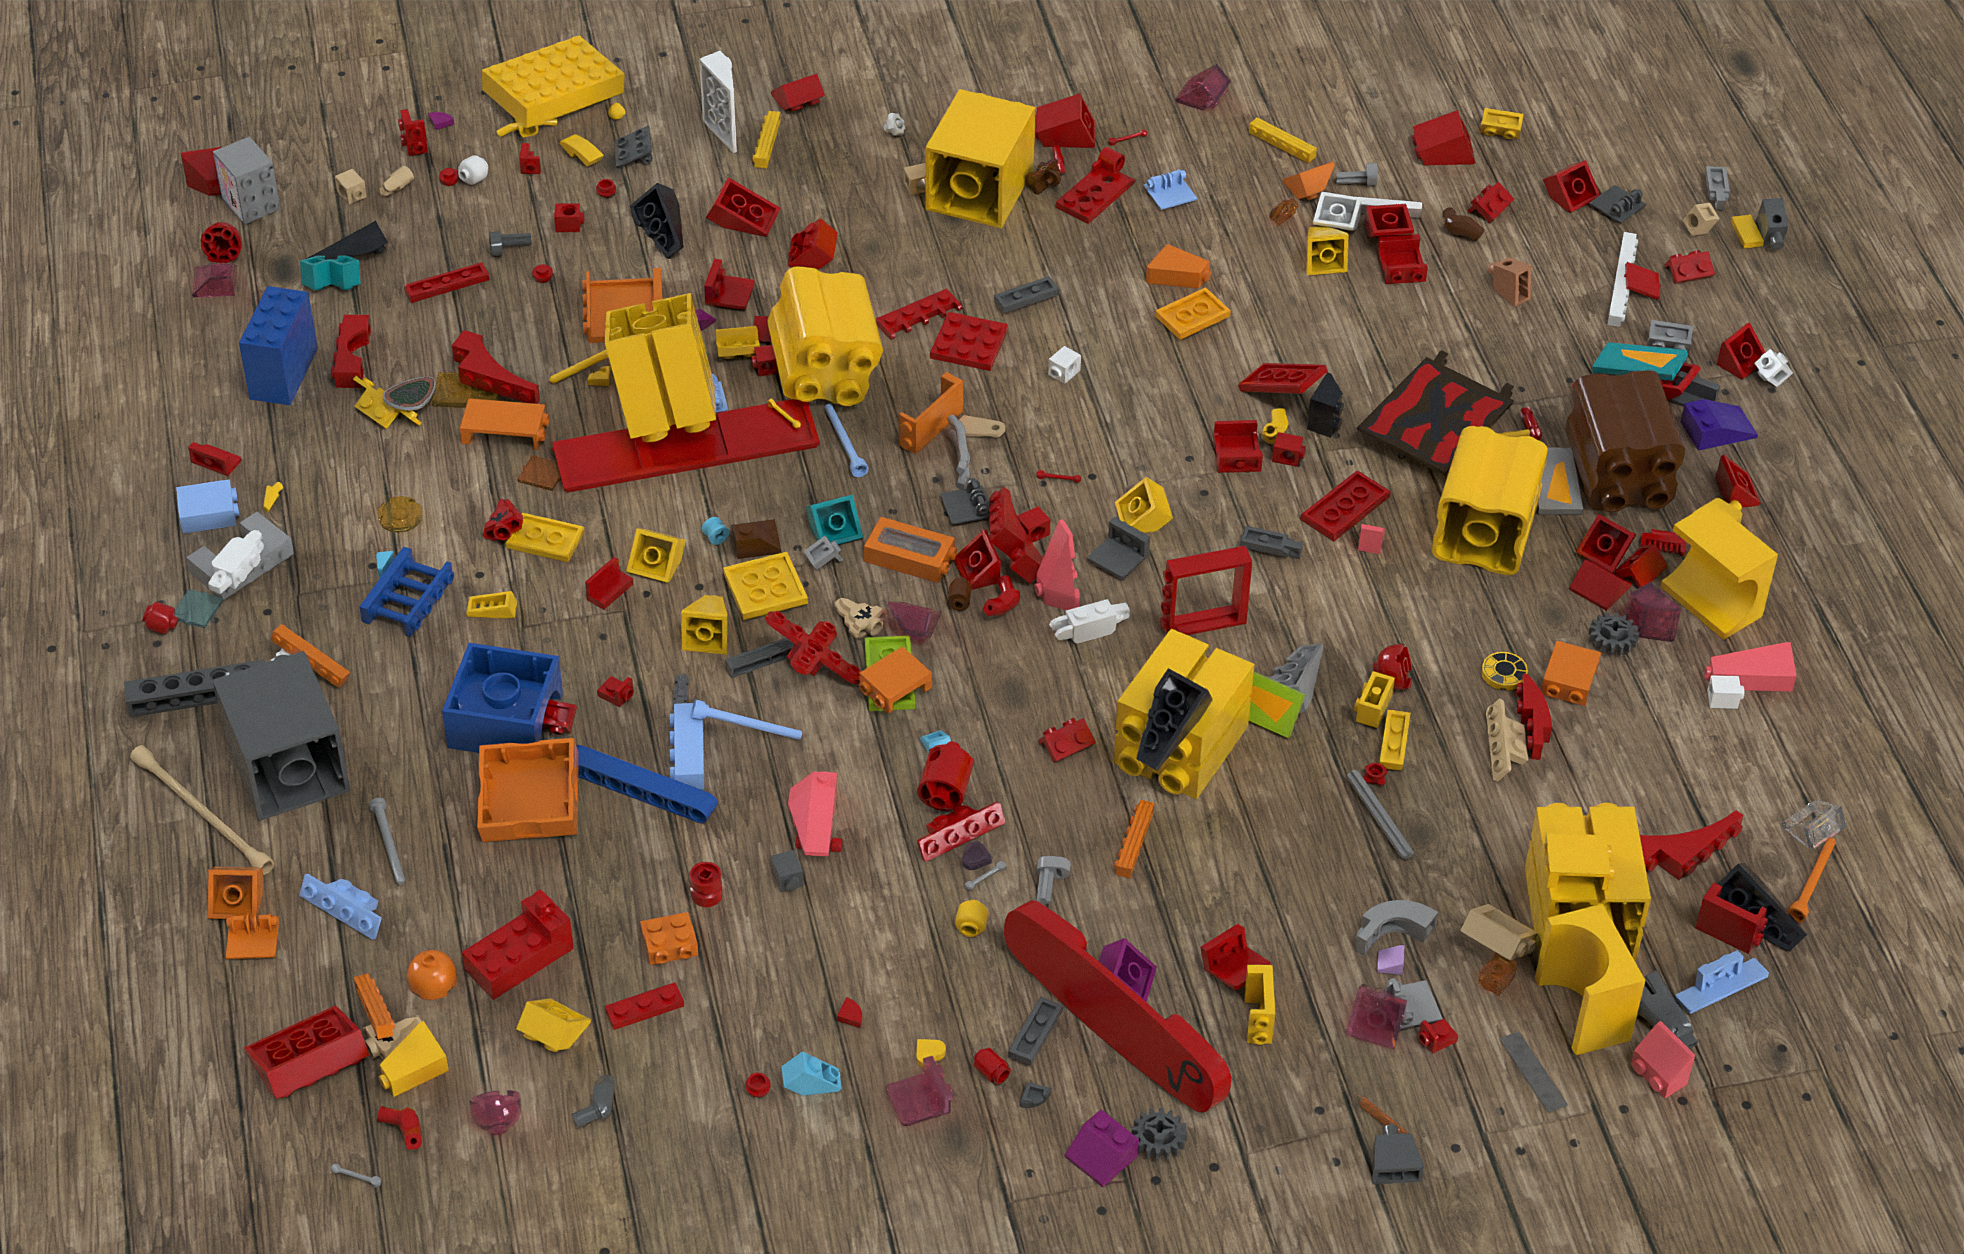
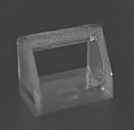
[1782,799,1846,849]

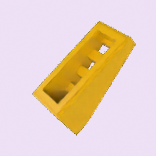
[466,591,517,619]

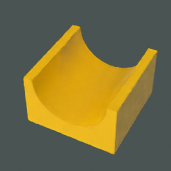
[1660,502,1778,640]
[1535,904,1646,1055]

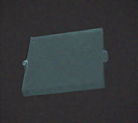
[175,589,223,628]

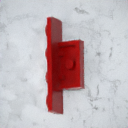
[917,802,1005,862]

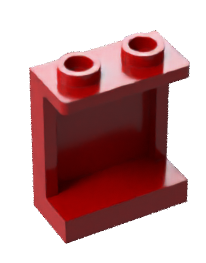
[1377,234,1428,284]
[1213,420,1263,473]
[1695,882,1768,954]

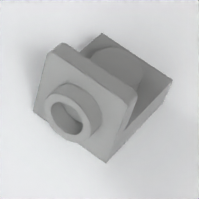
[804,536,843,570]

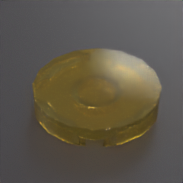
[378,496,422,533]

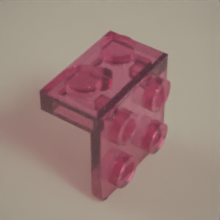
[887,1055,954,1126]

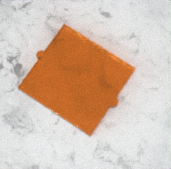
[517,455,561,491]

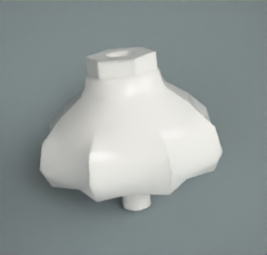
[883,113,905,136]

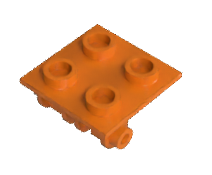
[226,913,279,959]

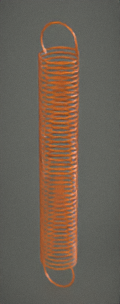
[1356,1095,1408,1134]

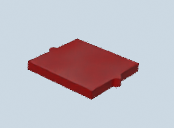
[1624,262,1661,300]

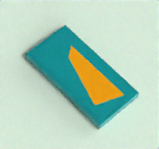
[1592,342,1688,381]

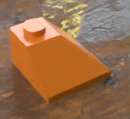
[1282,161,1335,201]

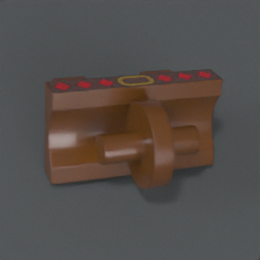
[1025,158,1061,195]

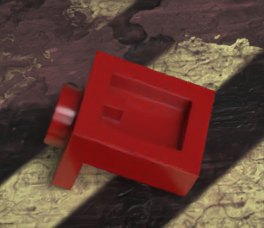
[519,143,541,174]
[597,676,634,708]
[1418,1018,1458,1054]

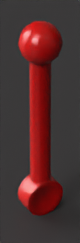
[1108,129,1147,146]
[1036,470,1081,483]

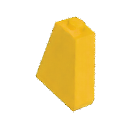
[379,1021,449,1097]

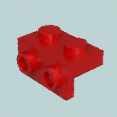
[398,109,428,156]
[1467,181,1514,223]
[1664,250,1715,284]
[542,700,577,735]
[1038,718,1096,763]

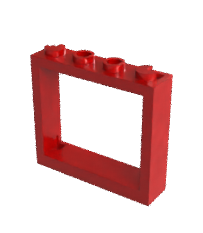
[1160,546,1253,635]

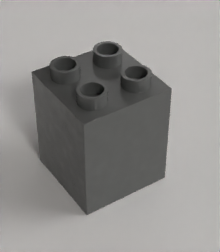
[212,651,351,821]

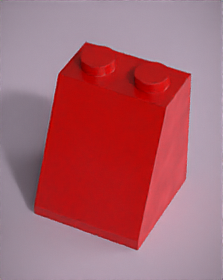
[1035,93,1095,148]
[1412,110,1476,166]

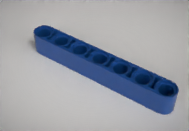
[576,745,718,823]

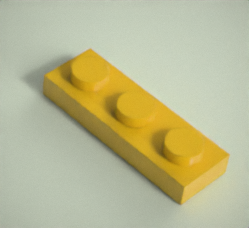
[1380,710,1411,771]

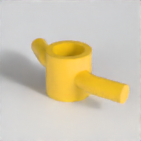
[496,118,557,137]

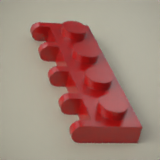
[876,288,962,340]

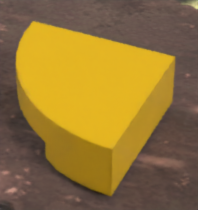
[587,366,611,386]

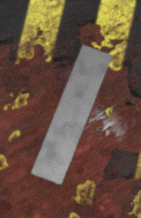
[1499,1031,1568,1113]

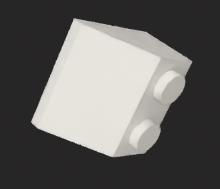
[1313,192,1361,231]

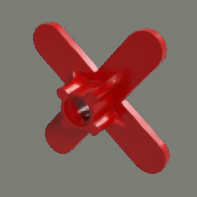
[765,611,861,684]

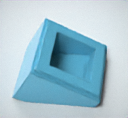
[376,551,395,579]
[920,730,951,752]

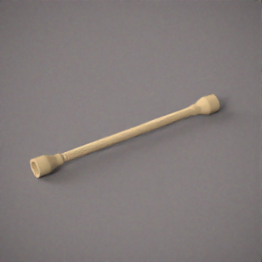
[130,745,274,875]

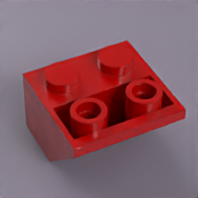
[788,218,838,269]

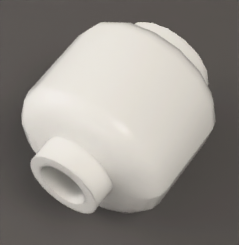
[458,155,488,185]

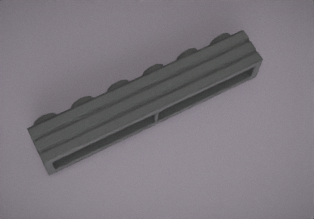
[725,638,794,678]

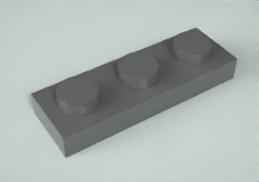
[994,276,1059,313]
[1008,996,1063,1066]

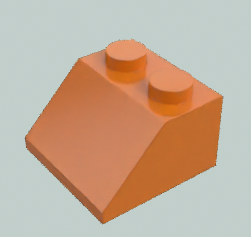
[208,867,263,919]

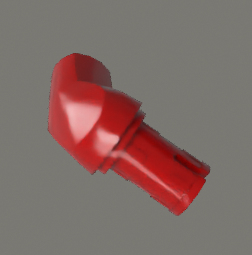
[983,575,1021,616]
[377,1106,422,1150]

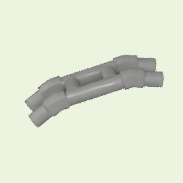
[947,414,970,489]

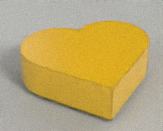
[916,1039,946,1068]

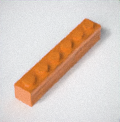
[270,624,350,688]
[1114,800,1155,878]
[354,973,395,1039]

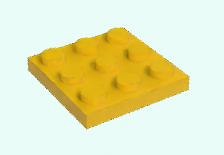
[723,552,808,620]

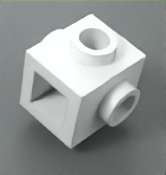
[1755,349,1793,387]

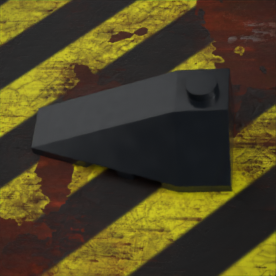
[629,183,684,259]
[306,221,388,260]
[1136,668,1213,771]
[1718,863,1808,952]

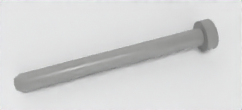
[369,798,405,885]

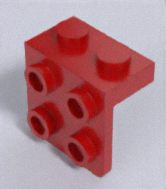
[1200,924,1271,990]

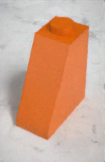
[1146,244,1211,288]

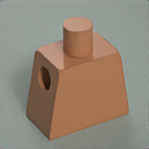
[1488,257,1531,307]

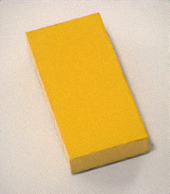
[1731,214,1764,248]

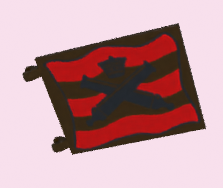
[1357,350,1514,475]

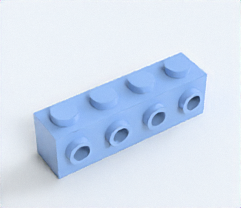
[670,703,704,789]

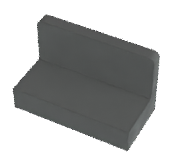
[1668,371,1720,407]

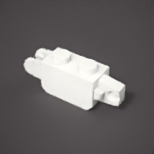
[208,530,264,594]
[1049,599,1130,644]

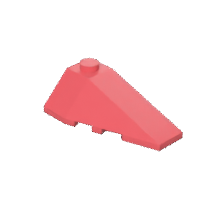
[1034,519,1080,610]
[788,771,837,856]

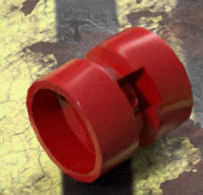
[690,862,723,907]

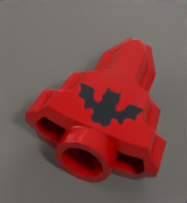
[483,498,523,541]

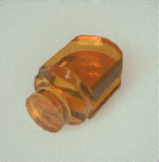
[1269,198,1299,225]

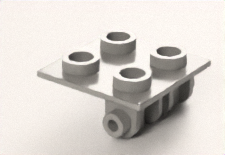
[1379,978,1443,1030]

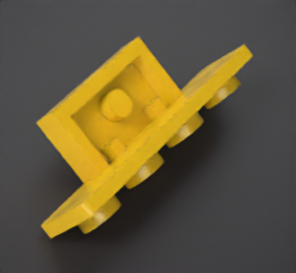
[353,376,422,429]

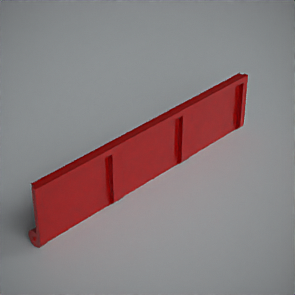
[551,399,820,493]

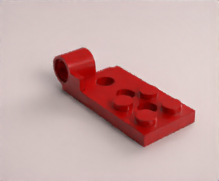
[1056,147,1135,224]

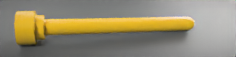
[549,349,609,384]

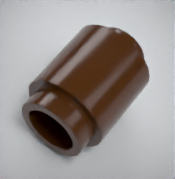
[947,578,972,611]

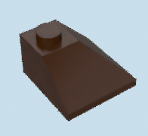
[731,519,782,559]

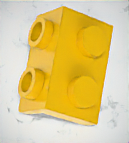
[1480,108,1524,139]
[715,326,760,359]

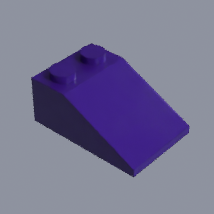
[1681,399,1758,451]

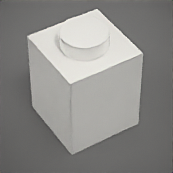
[1707,676,1744,709]

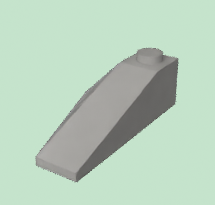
[1266,643,1323,713]

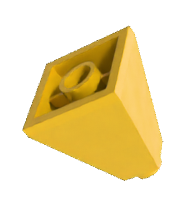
[1306,226,1349,275]
[681,595,728,655]

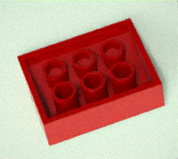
[244,1005,369,1099]

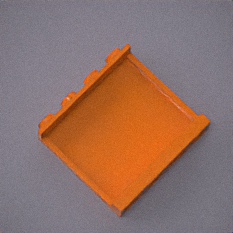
[582,268,663,343]

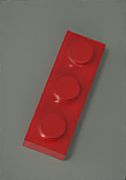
[605,982,684,1030]

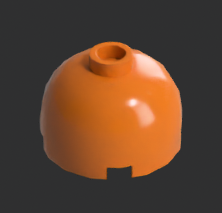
[407,950,458,1000]

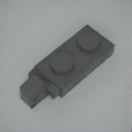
[1239,526,1303,558]

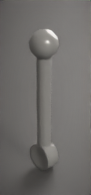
[965,861,1006,890]
[331,1163,381,1188]

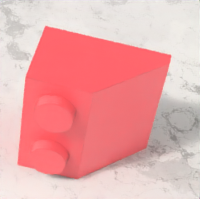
[1631,1021,1695,1098]

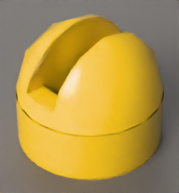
[608,102,626,120]

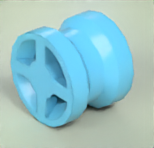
[702,517,730,545]

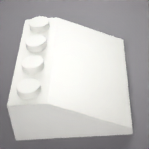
[699,51,737,153]

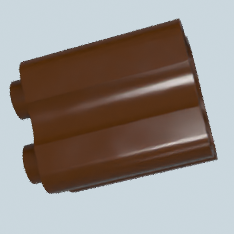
[1565,370,1685,512]

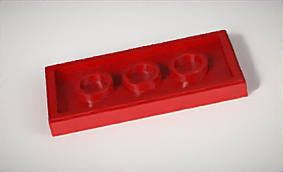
[1238,363,1328,394]
[1300,470,1391,542]

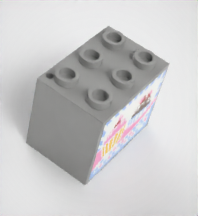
[213,136,281,224]

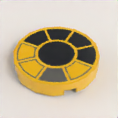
[1482,652,1528,691]

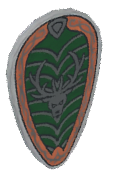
[383,377,436,410]

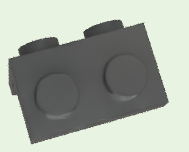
[1088,517,1150,579]

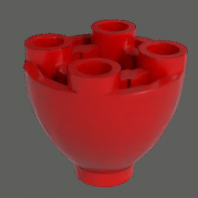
[200,222,242,263]

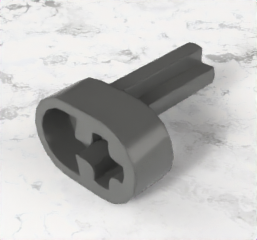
[489,231,532,256]

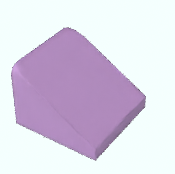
[1377,945,1405,975]

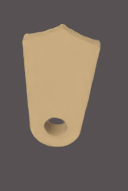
[959,415,1006,437]

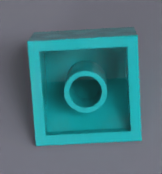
[805,495,864,544]

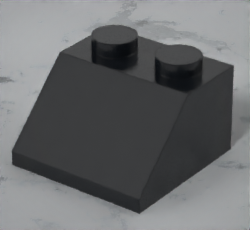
[1307,372,1344,438]

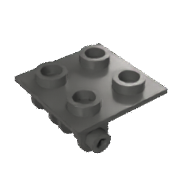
[614,125,653,168]
[1589,185,1646,223]
[940,478,989,525]

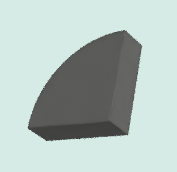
[1020,1082,1052,1108]

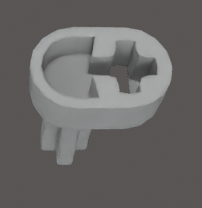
[1336,163,1378,186]
[1036,856,1071,906]

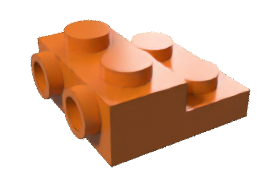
[640,912,698,965]

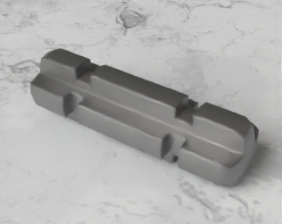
[672,673,689,710]

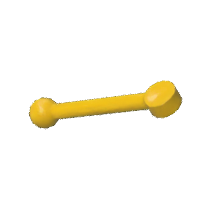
[767,399,801,429]

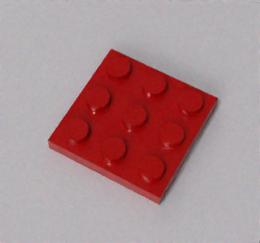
[930,312,1008,371]

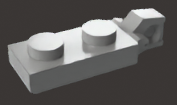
[1705,166,1730,210]

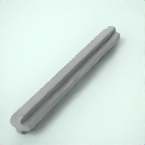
[1347,770,1414,860]

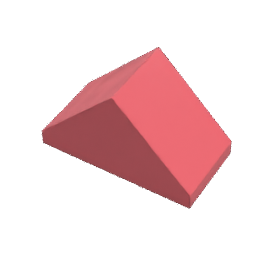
[1358,524,1386,554]

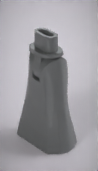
[1637,971,1698,1049]

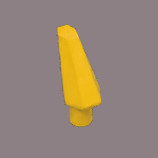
[263,482,283,513]

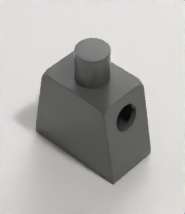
[1755,198,1788,250]
[1372,1124,1424,1185]

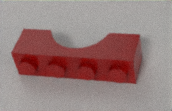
[331,314,371,388]

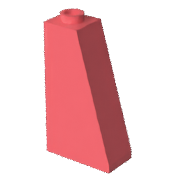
[1704,642,1797,692]

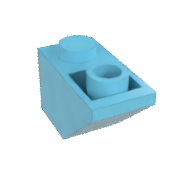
[781,1051,842,1096]

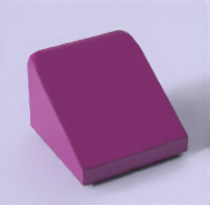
[695,309,716,331]

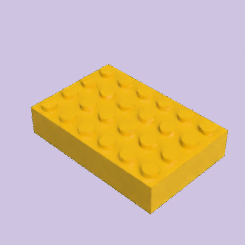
[482,35,625,128]

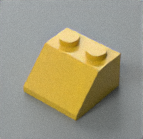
[1115,477,1173,533]
[626,528,686,583]
[516,998,592,1052]

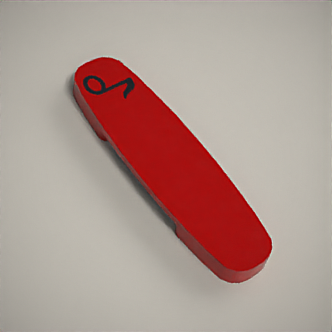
[1004,900,1232,1113]

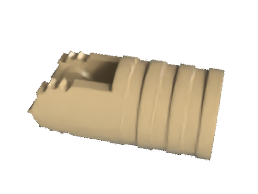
[378,166,414,197]

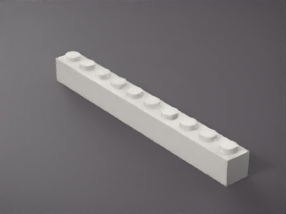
[1607,232,1638,327]

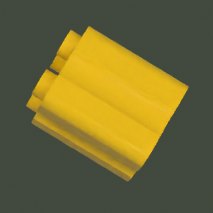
[767,267,883,406]
[1432,426,1548,575]

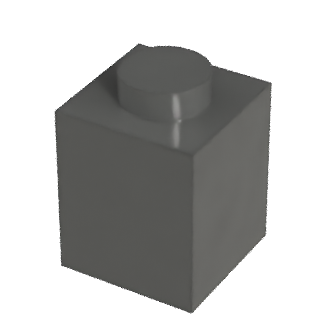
[771,850,804,892]

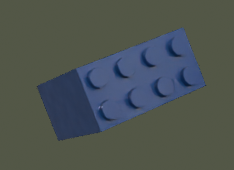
[239,286,318,406]

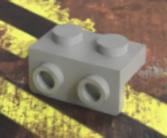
[1647,320,1693,352]

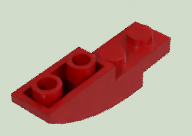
[1516,674,1552,760]

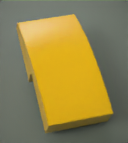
[560,134,604,167]

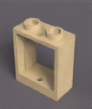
[1460,904,1538,960]

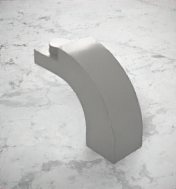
[1355,900,1438,955]

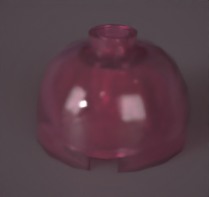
[469,1090,522,1135]

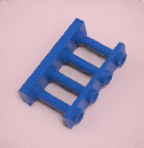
[359,546,454,637]

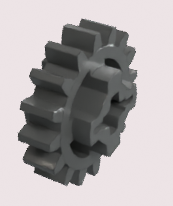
[1588,612,1639,655]
[1131,1108,1187,1161]

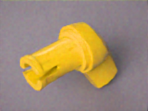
[1262,408,1289,444]

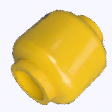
[955,900,989,937]

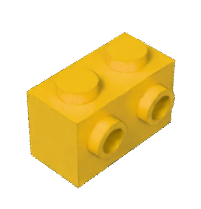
[1354,671,1395,728]

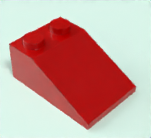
[706,177,781,237]

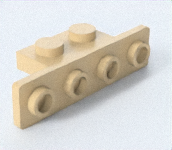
[1486,698,1528,782]

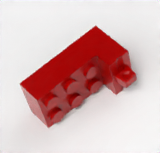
[462,889,574,1000]

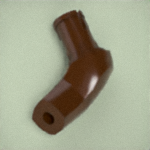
[1442,207,1485,241]

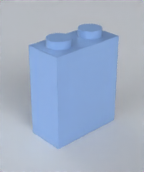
[176,479,240,534]

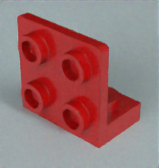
[704,258,755,310]

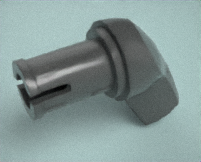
[571,1075,615,1129]

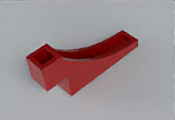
[452,330,540,404]
[989,486,1043,584]
[1639,810,1744,880]

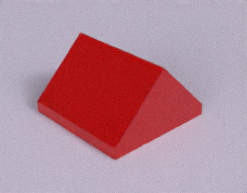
[1717,322,1766,379]
[1715,454,1761,508]
[954,529,1001,590]
[1569,559,1632,611]

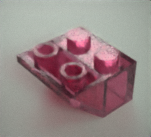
[1626,582,1681,642]

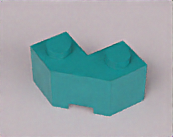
[300,255,361,290]

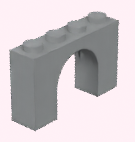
[186,512,294,600]

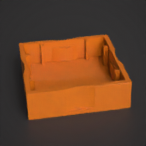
[477,738,578,842]

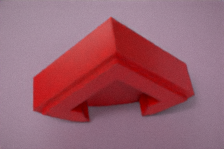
[837,997,862,1028]

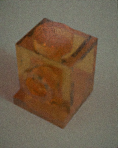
[1478,952,1518,996]

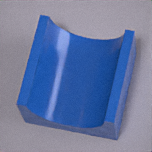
[442,643,563,753]

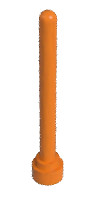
[1788,837,1836,923]

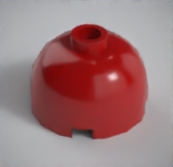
[1373,643,1412,690]

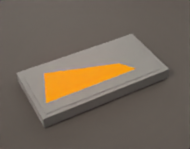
[1537,448,1583,515]

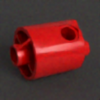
[917,741,974,811]

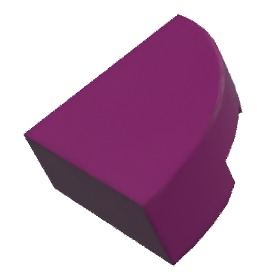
[428,112,454,130]

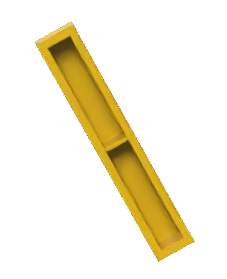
[752,111,781,168]
[1249,117,1317,163]

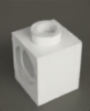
[1048,346,1081,384]

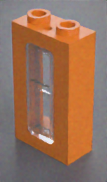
[864,517,957,583]

